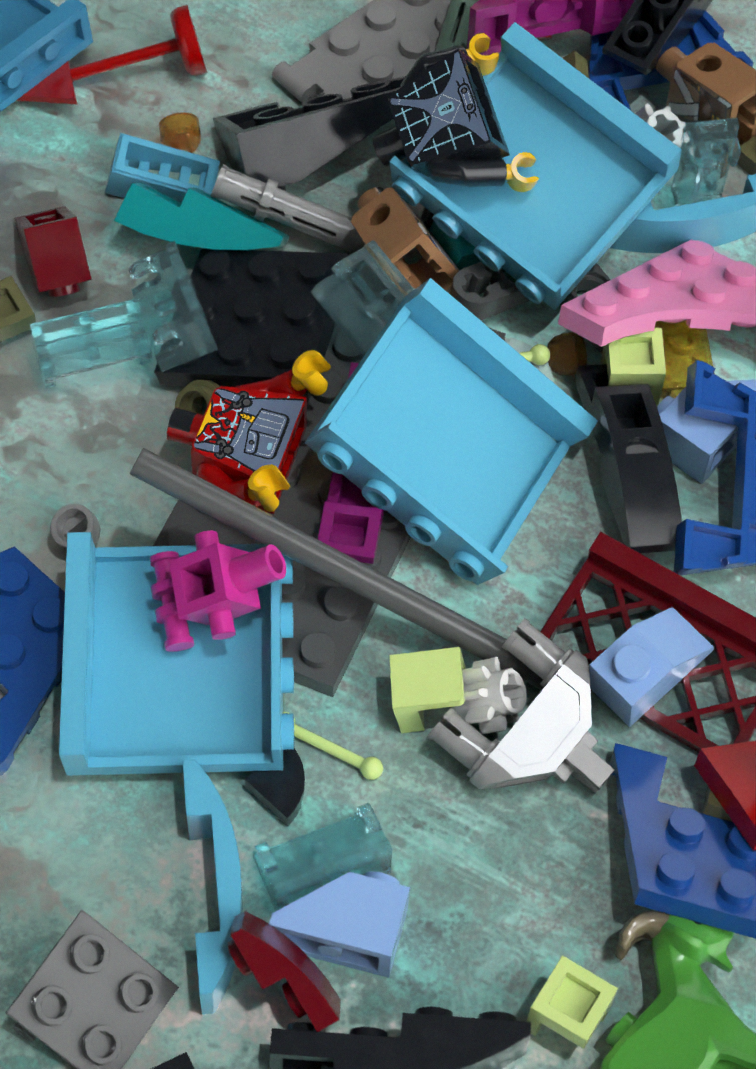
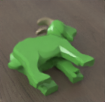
[599,911,756,1069]

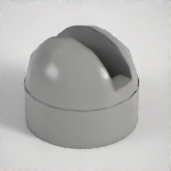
[50,504,101,550]

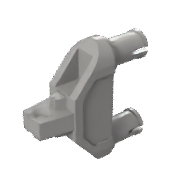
[427,618,615,793]

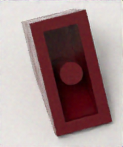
[14,206,92,297]

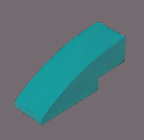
[114,182,290,250]

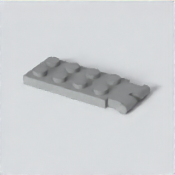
[272,0,462,103]

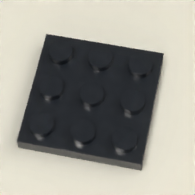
[154,249,354,393]

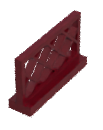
[540,531,756,753]

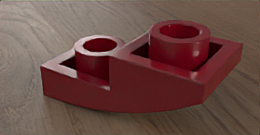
[227,911,341,1032]

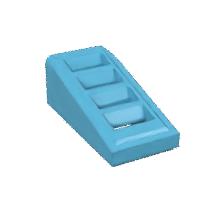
[105,133,220,203]

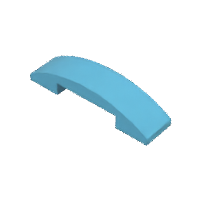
[610,174,756,253]
[182,759,243,1015]

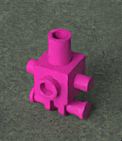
[150,531,286,652]

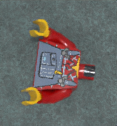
[167,350,331,514]

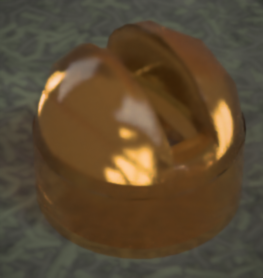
[158,112,201,153]
[547,332,587,376]

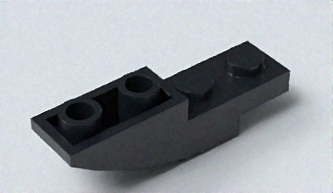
[603,0,713,75]
[574,364,682,553]
[269,1007,531,1069]

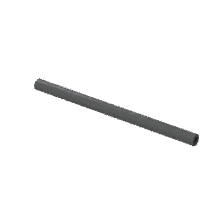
[130,448,544,690]

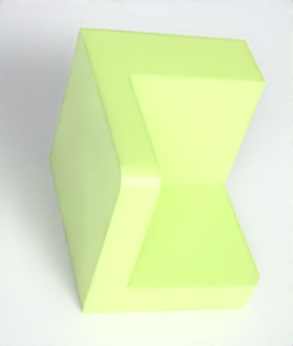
[601,328,666,406]
[389,647,466,733]
[526,955,618,1049]

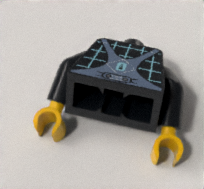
[372,33,539,192]

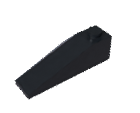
[213,76,406,191]

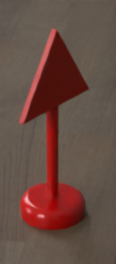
[16,5,207,105]

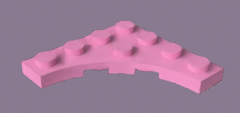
[558,240,756,347]

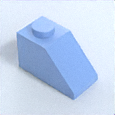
[657,379,756,484]
[589,607,714,727]
[269,871,410,978]

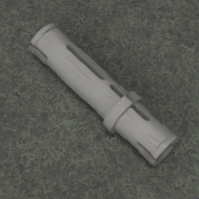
[211,164,364,256]

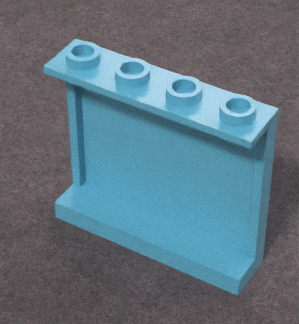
[389,22,682,310]
[305,278,598,585]
[59,532,294,776]

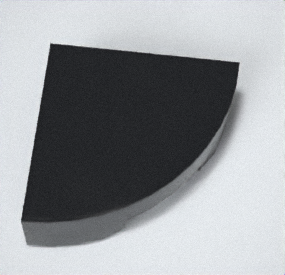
[245,748,305,827]

